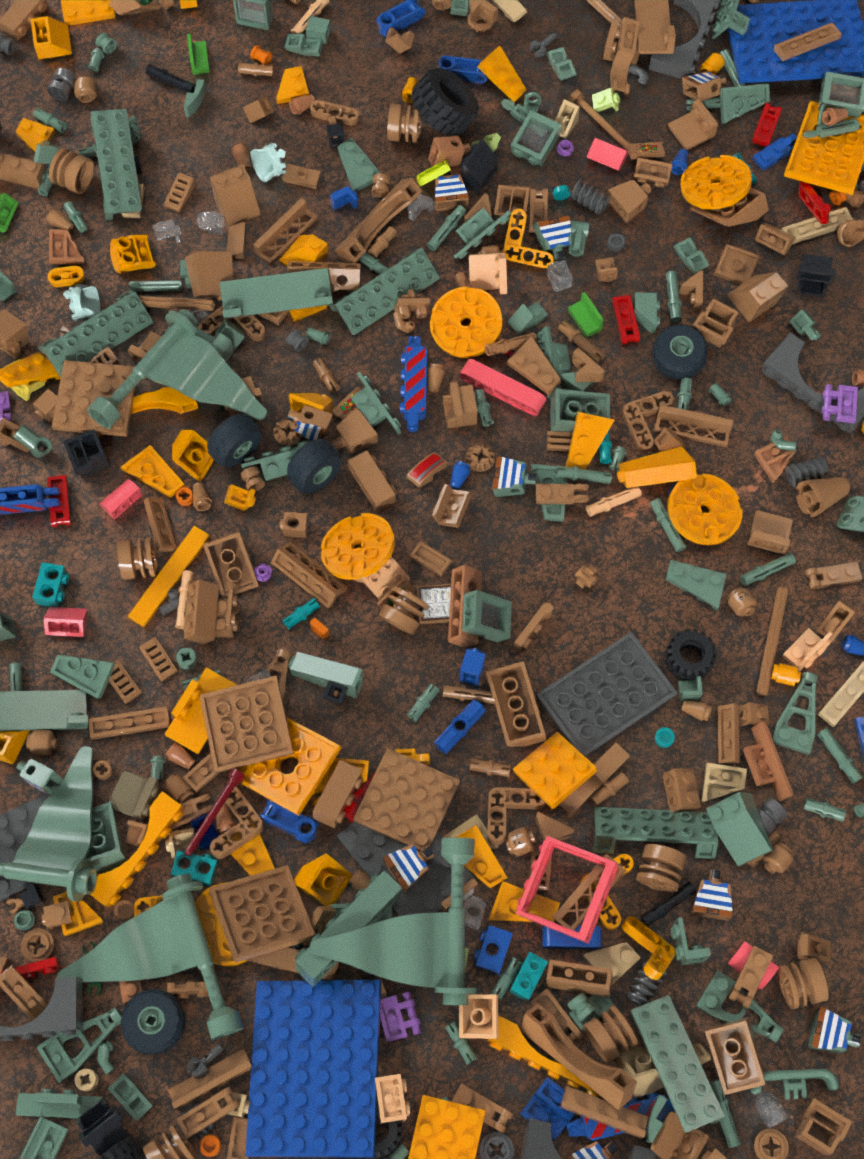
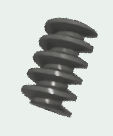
[571,179,612,214]
[785,457,828,488]
[625,963,667,1007]

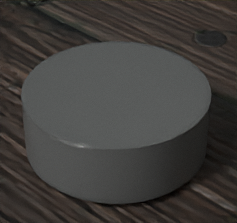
[607,233,625,252]

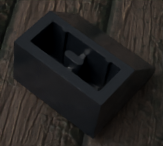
[461,139,498,194]

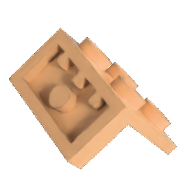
[469,253,507,294]
[355,556,410,600]
[782,628,833,672]
[375,1074,410,1123]

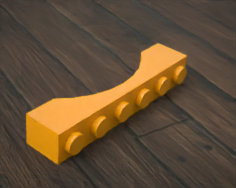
[97,387,198,436]
[90,791,185,907]
[487,1015,603,1098]

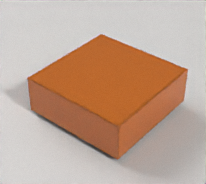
[310,617,330,640]

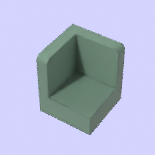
[306,16,331,44]
[0,271,17,303]
[215,318,245,350]
[678,676,703,702]

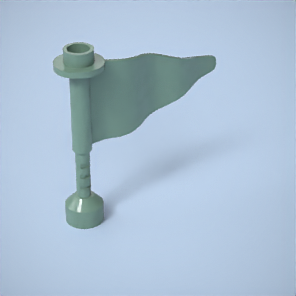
[87,309,267,429]
[0,746,97,902]
[310,838,477,1005]
[57,873,244,1040]

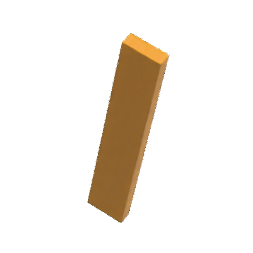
[128,526,210,628]

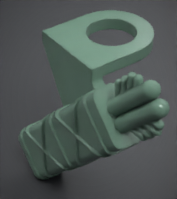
[501,92,548,137]
[803,103,860,138]

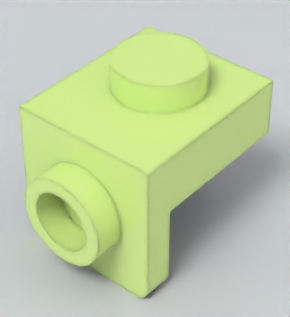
[592,88,620,112]
[471,133,501,152]

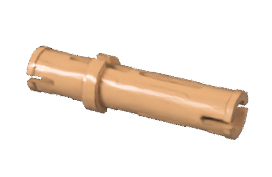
[291,0,329,34]
[586,487,642,517]
[175,571,195,629]

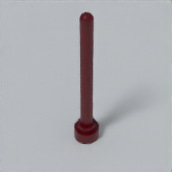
[185,768,246,856]

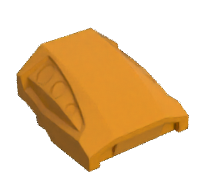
[110,235,156,273]

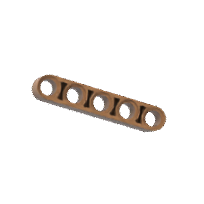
[246,947,339,980]

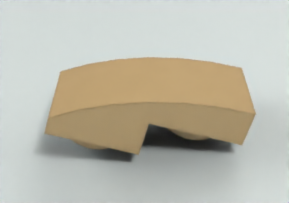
[492,0,527,22]

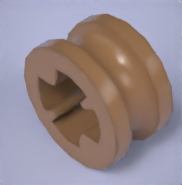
[93,760,112,780]

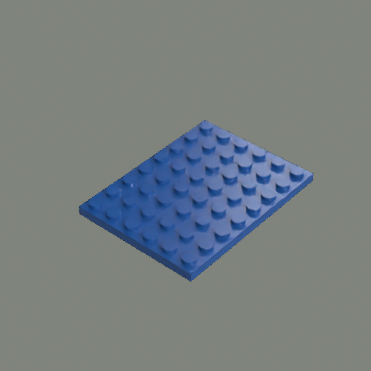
[727,0,864,84]
[245,980,381,1158]

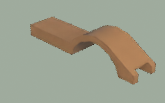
[610,17,640,95]
[556,742,630,820]

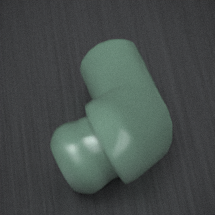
[97,1041,116,1075]

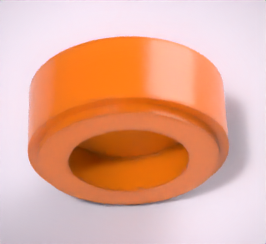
[199,1134,221,1157]

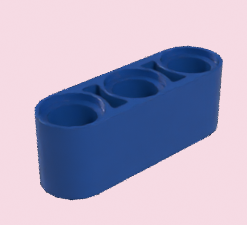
[542,925,602,950]

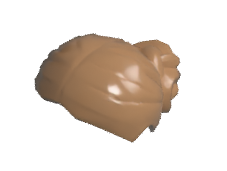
[837,219,864,247]

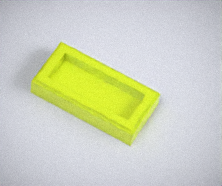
[417,159,451,187]

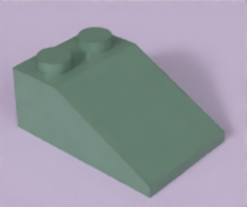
[550,389,610,432]
[706,792,773,866]
[85,802,127,874]

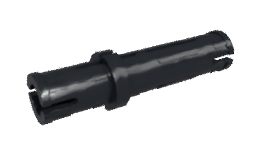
[145,64,196,93]
[640,881,697,927]

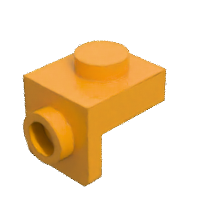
[224,484,256,511]

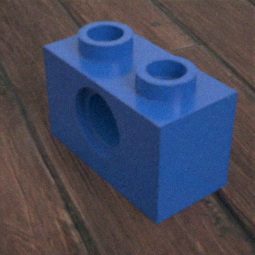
[459,648,486,687]
[473,925,513,976]

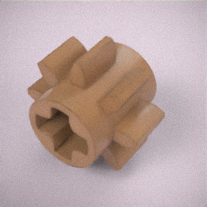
[575,565,599,589]

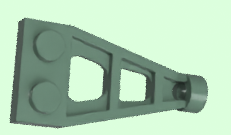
[772,672,818,755]
[696,970,784,1043]
[36,1007,122,1083]

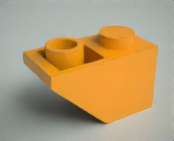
[0,730,30,764]

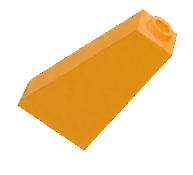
[617,446,697,488]

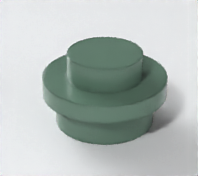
[14,910,35,931]

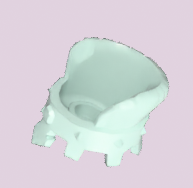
[250,142,286,182]
[63,286,100,322]

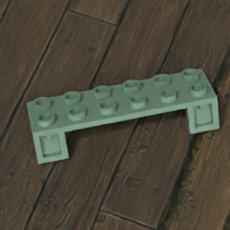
[711,0,750,39]
[90,109,142,220]
[329,248,440,335]
[220,268,333,318]
[38,290,153,378]
[0,690,88,731]
[593,807,718,859]
[631,995,725,1133]

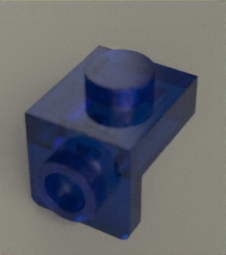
[190,813,219,850]

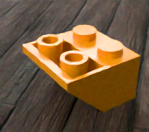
[30,16,72,59]

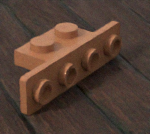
[743,721,793,802]

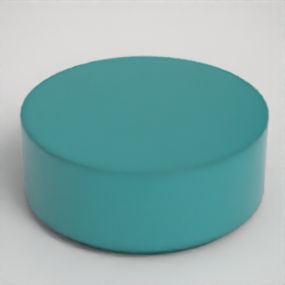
[552,185,571,201]
[654,727,675,748]

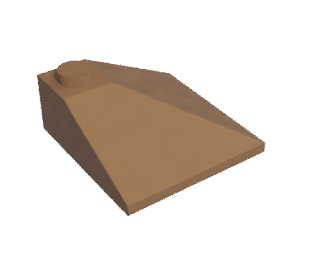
[690,188,769,227]

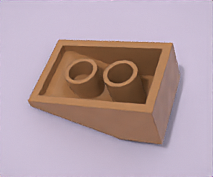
[203,530,259,598]
[705,1017,766,1095]

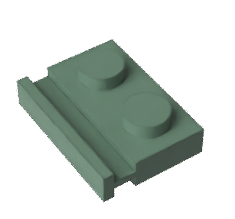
[20,1116,69,1159]

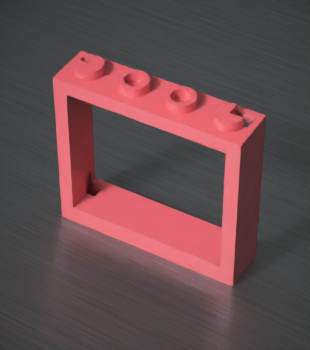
[516,836,619,944]

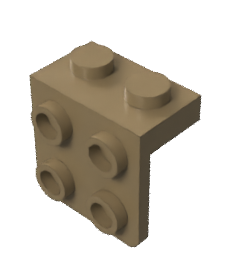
[109,771,160,822]

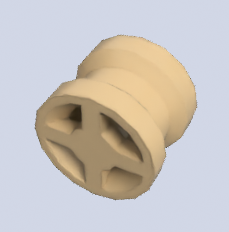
[75,1069,99,1092]

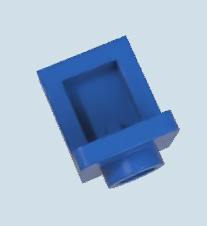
[330,186,359,210]

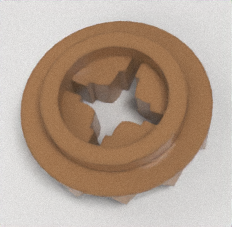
[468,14,494,32]
[273,418,302,446]
[466,443,495,472]
[21,929,54,962]
[753,1129,789,1159]

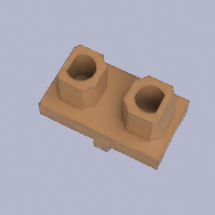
[394,289,430,319]

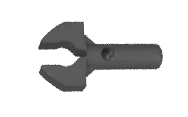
[530,33,557,57]
[187,1044,223,1078]

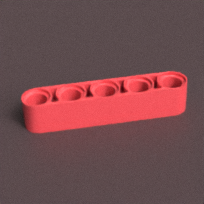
[459,359,547,416]

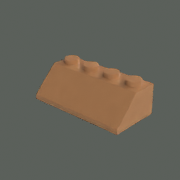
[486,661,546,747]

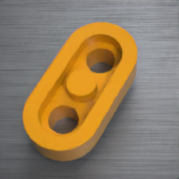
[48,266,85,287]

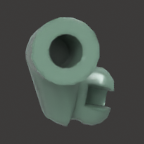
[771,430,796,451]

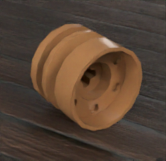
[387,103,422,143]
[49,148,94,194]
[117,537,158,580]
[378,586,430,635]
[636,844,686,892]
[778,957,829,1010]
[583,1005,638,1064]
[142,1125,197,1159]

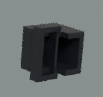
[796,254,836,297]
[63,429,110,477]
[76,1097,128,1156]

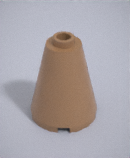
[796,477,850,517]

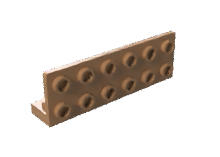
[634,0,676,54]

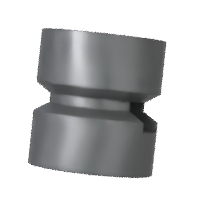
[47,67,77,101]
[757,797,788,835]

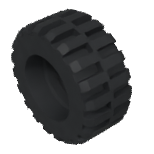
[412,68,479,136]

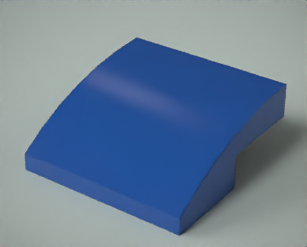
[520,1077,575,1142]

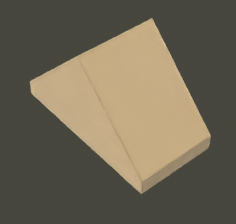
[555,99,580,139]

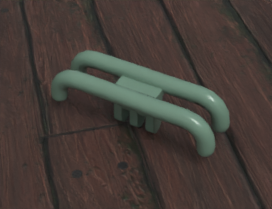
[750,1069,839,1100]

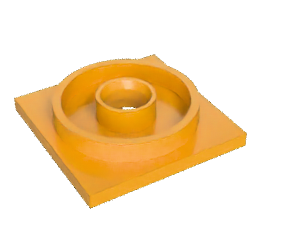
[238,717,342,816]

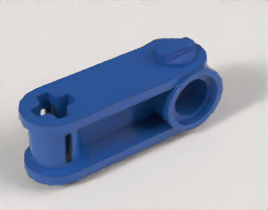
[376,0,426,37]
[438,55,487,84]
[259,799,319,844]

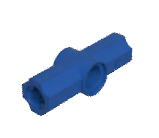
[434,699,486,755]

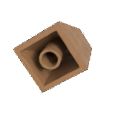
[210,164,261,228]
[185,251,233,301]
[727,272,788,322]

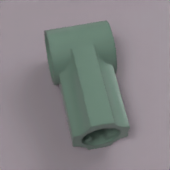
[569,221,589,257]
[13,424,52,458]

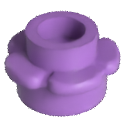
[557,140,574,156]
[253,563,272,582]

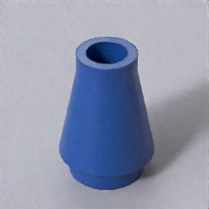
[671,149,689,175]
[450,461,471,490]
[841,634,864,656]

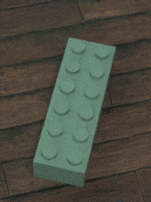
[295,871,402,987]

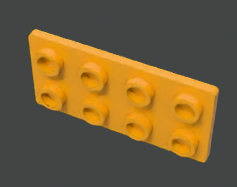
[165,668,237,754]

